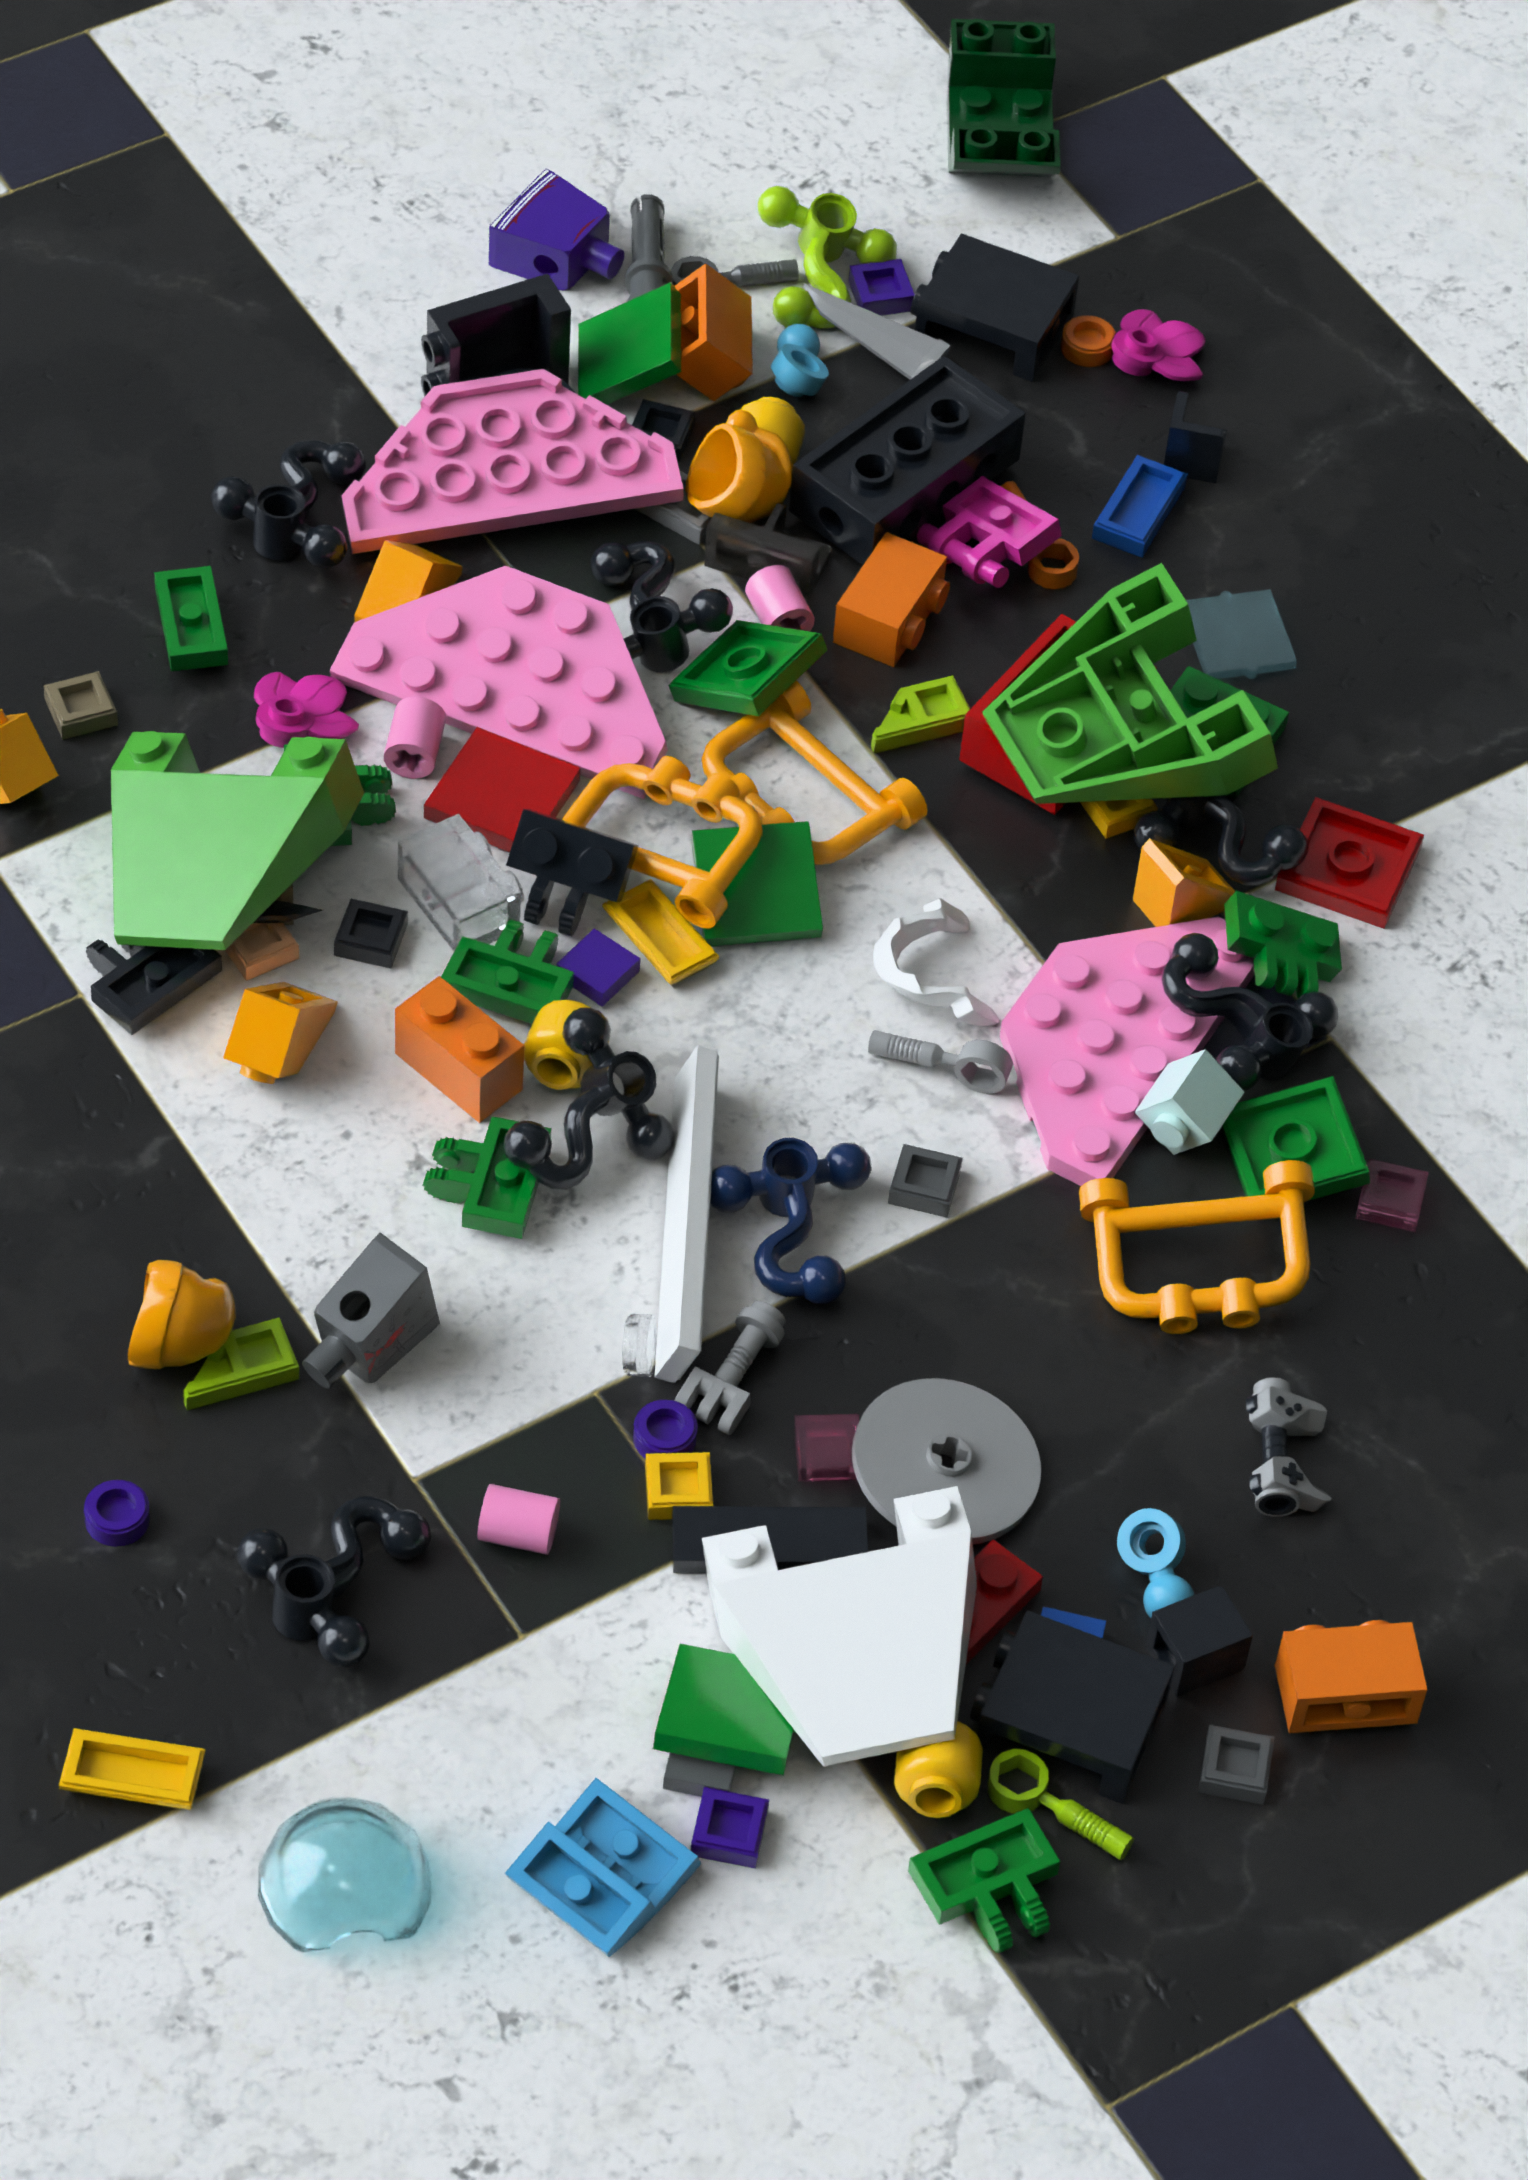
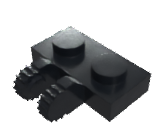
[506,809,639,937]
[86,939,222,1035]

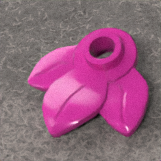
[1111,309,1206,381]
[254,672,359,748]

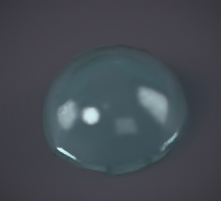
[258,1796,431,1952]

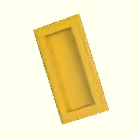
[602,879,719,986]
[59,1728,205,1810]

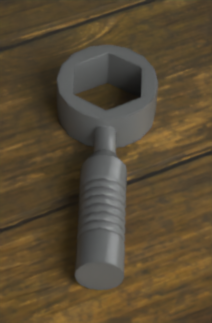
[671,256,799,287]

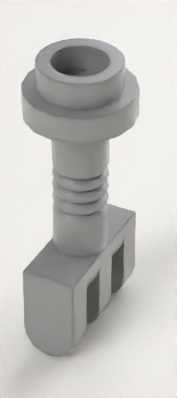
[675,1301,786,1435]

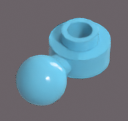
[771,324,829,397]
[1117,1508,1194,1618]

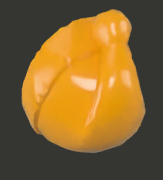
[685,409,793,524]
[128,1260,236,1369]

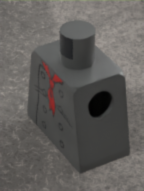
[302,1232,440,1389]

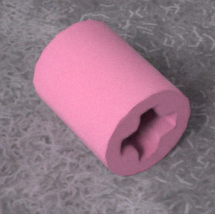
[745,565,815,631]
[384,696,446,779]
[477,1484,560,1555]

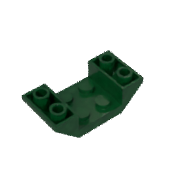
[947,19,1060,177]

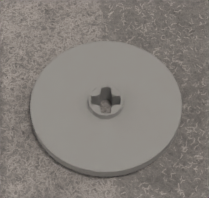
[852,1378,1041,1545]

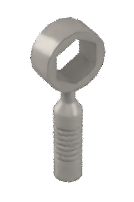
[868,1030,1013,1094]

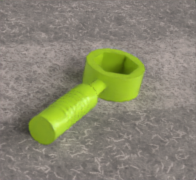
[987,1749,1134,1860]

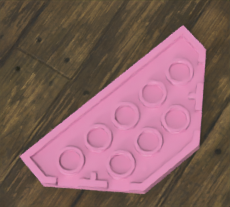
[342,369,684,554]
[329,566,668,799]
[1000,917,1255,1186]

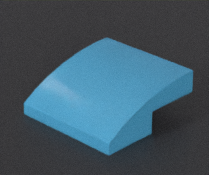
[505,1778,701,1957]

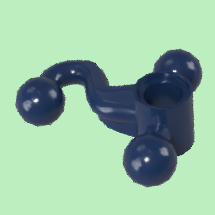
[710,1138,872,1304]

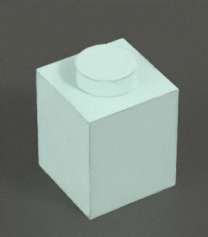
[1135,1049,1244,1155]

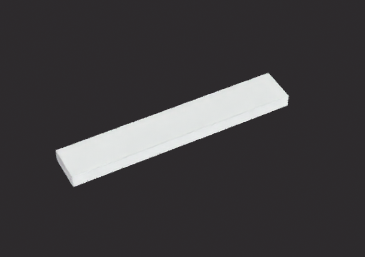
[655,1045,719,1383]

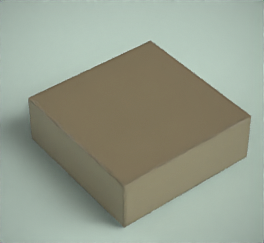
[44,671,118,740]

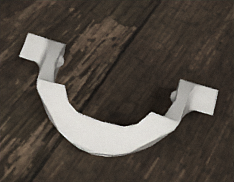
[873,898,999,1027]

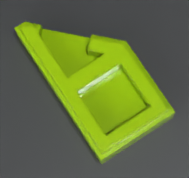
[871,675,970,754]
[183,1317,299,1410]

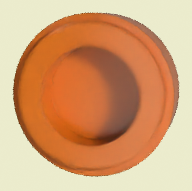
[1061,315,1116,367]

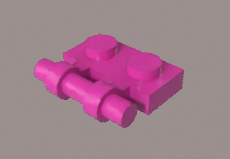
[917,476,1062,588]

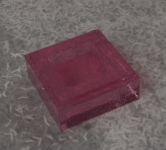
[1355,1159,1429,1232]
[794,1414,859,1481]

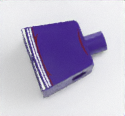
[488,169,625,291]

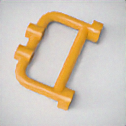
[701,681,928,865]
[562,756,763,929]
[1079,1160,1315,1334]

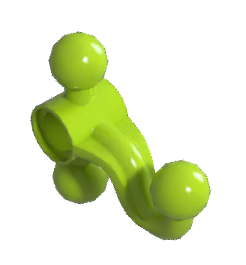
[757,185,897,329]

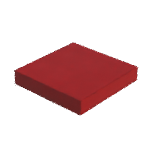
[424,727,581,852]
[1275,797,1424,929]

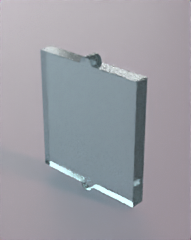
[1186,589,1297,679]

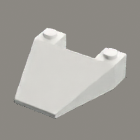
[702,1486,977,1767]

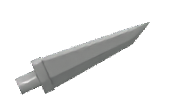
[804,284,951,380]

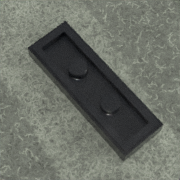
[672,1506,868,1573]

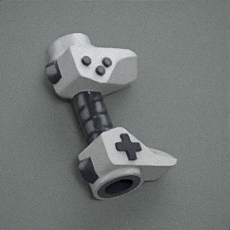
[1246,1378,1332,1517]

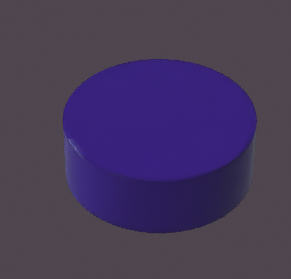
[633,1400,698,1459]
[84,1480,150,1547]

